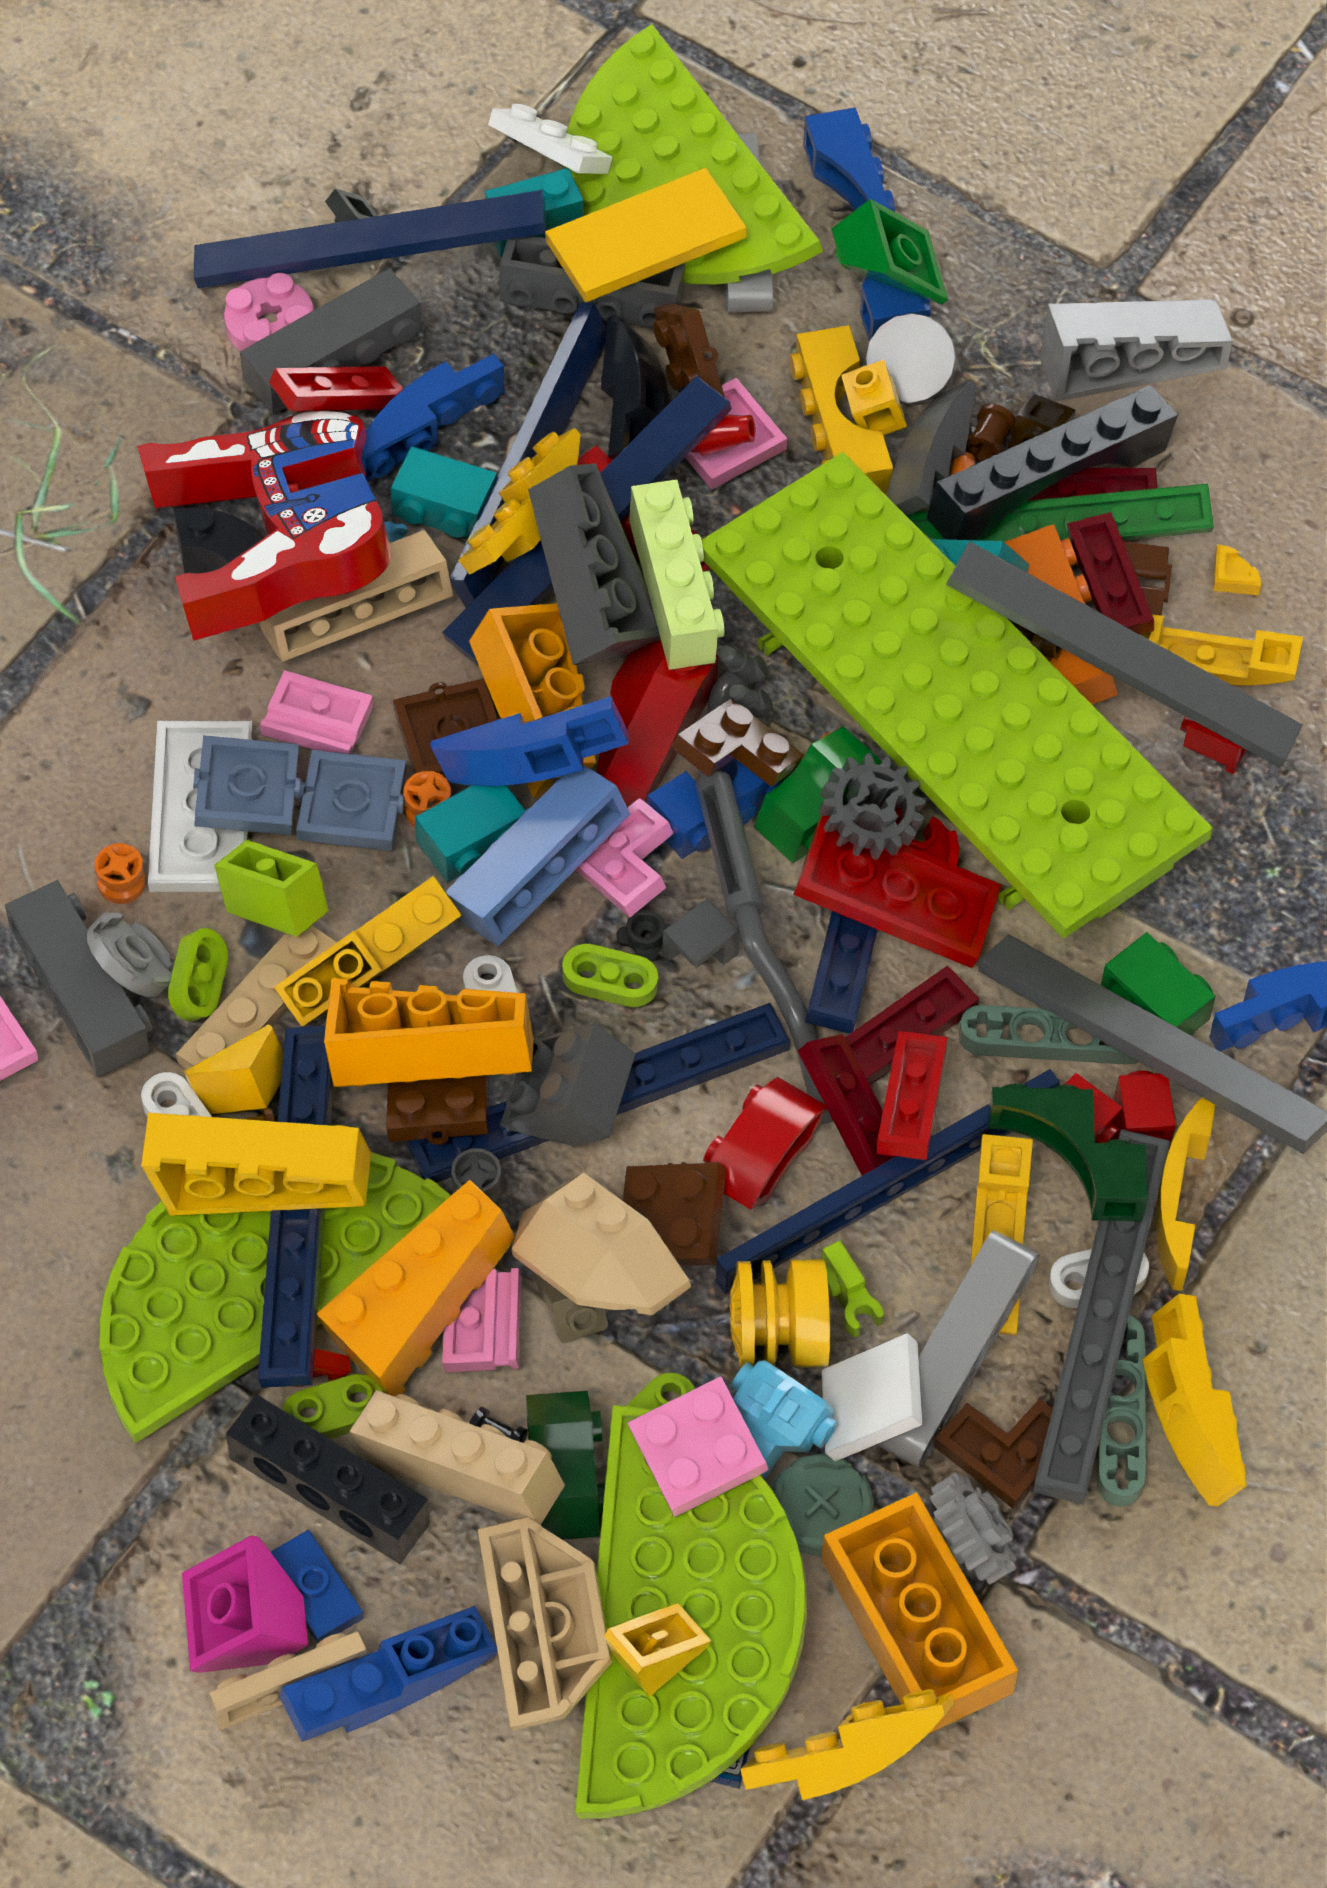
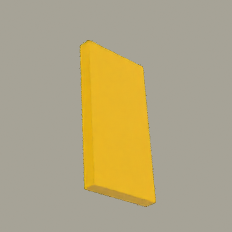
[545,168,747,303]

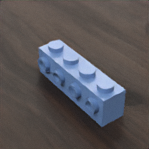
[446,765,630,946]

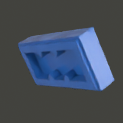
[271,1529,364,1644]

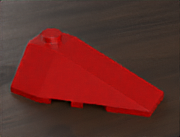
[596,640,718,808]

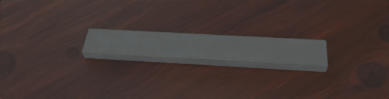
[946,541,1303,768]
[978,934,1327,1154]
[1033,1129,1170,1505]

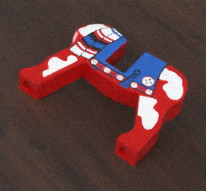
[137,411,392,641]

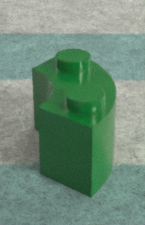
[754,726,882,863]

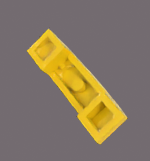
[1140,614,1303,685]
[1155,1097,1215,1291]
[970,1134,1033,1336]

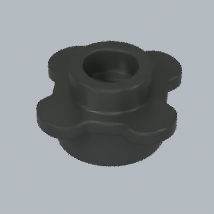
[616,909,670,961]

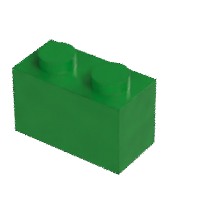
[1101,932,1216,1035]

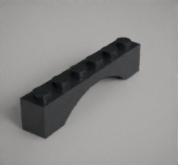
[926,385,1178,540]

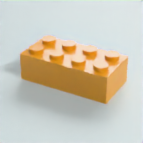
[821,1492,1018,1734]

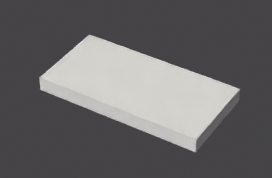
[148,721,253,892]

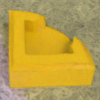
[1213,544,1261,595]

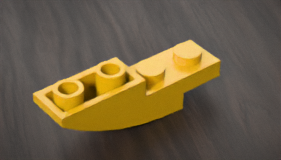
[458,428,581,575]
[273,876,462,1027]
[1142,1294,1247,1507]
[740,1689,954,1800]

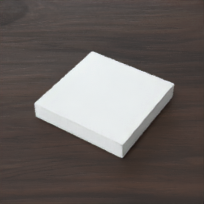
[822,1333,922,1461]

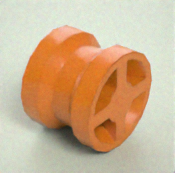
[403,771,451,828]
[94,843,146,904]

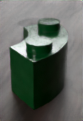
[526,1391,606,1539]

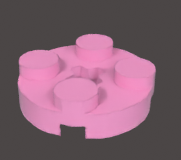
[224,273,314,351]

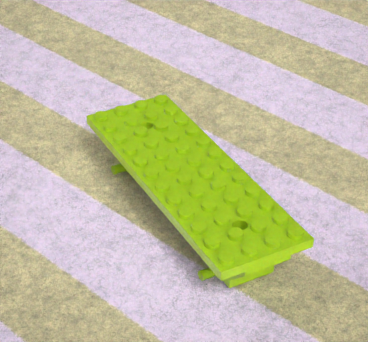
[702,452,1213,939]

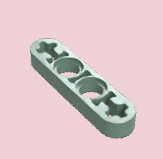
[958,1005,1139,1064]
[1097,1315,1146,1507]

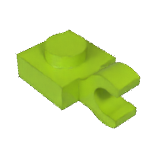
[821,1240,884,1338]

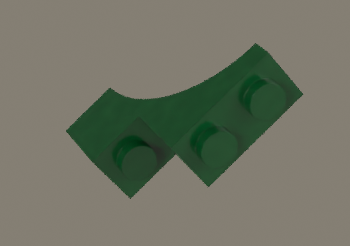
[988,1083,1148,1222]

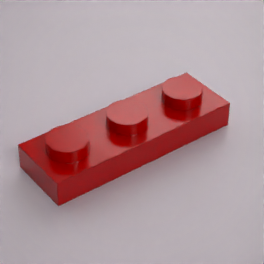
[269,366,403,412]
[877,1031,948,1160]

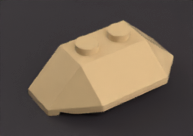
[512,1173,691,1315]
[478,1517,612,1731]

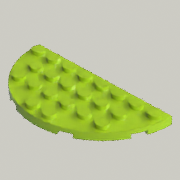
[564,24,823,285]
[99,1152,451,1444]
[575,1405,807,1819]

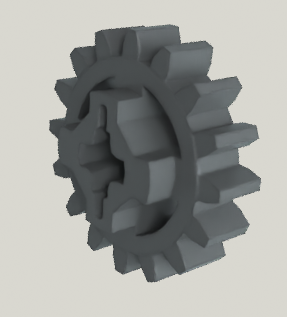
[818,754,926,859]

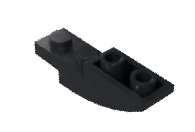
[601,314,669,460]

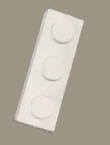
[488,104,613,174]

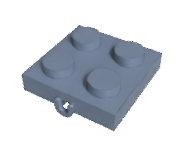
[193,735,301,835]
[296,750,407,851]

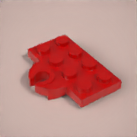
[793,808,1001,968]

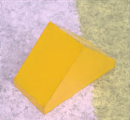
[183,1024,283,1114]
[604,1603,711,1697]

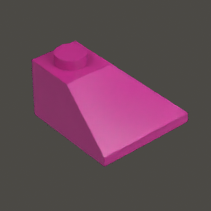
[182,1535,308,1673]

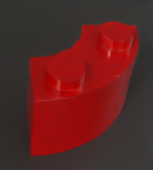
[703,1077,827,1210]

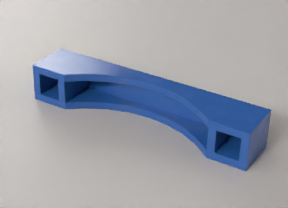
[803,107,931,342]

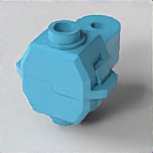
[731,1360,838,1480]

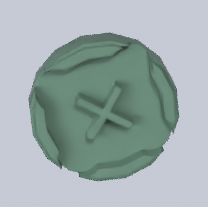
[772,1454,874,1557]

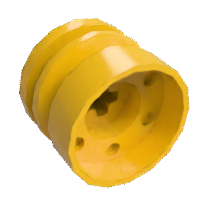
[729,1259,830,1369]

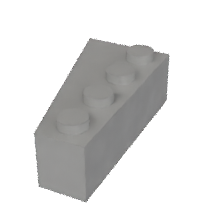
[1040,299,1232,402]

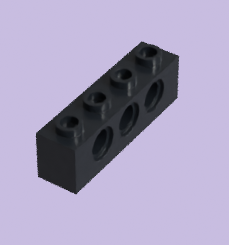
[226,1394,430,1564]

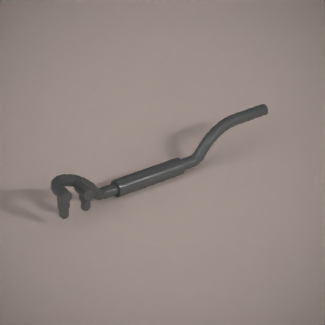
[696,645,833,1124]

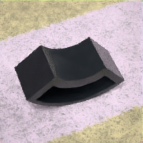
[174,507,265,574]

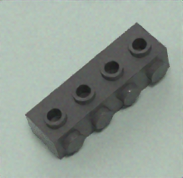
[500,236,685,328]
[240,268,422,415]
[5,880,153,1078]

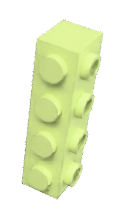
[629,480,724,670]

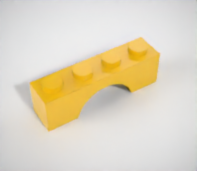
[789,325,893,496]

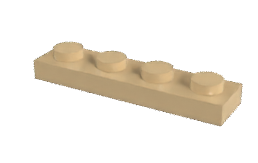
[176,925,337,1069]

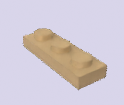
[209,1631,367,1730]

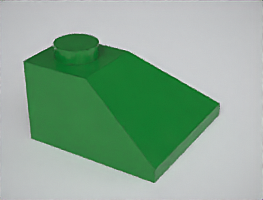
[831,199,948,305]

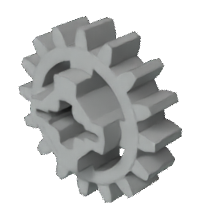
[930,1472,1016,1585]

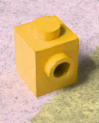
[841,359,907,435]

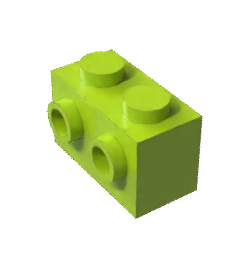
[214,840,329,937]

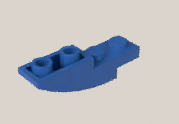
[361,354,505,482]
[431,696,629,786]
[1209,961,1327,1052]
[279,1606,498,1742]

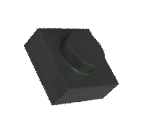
[325,188,378,223]

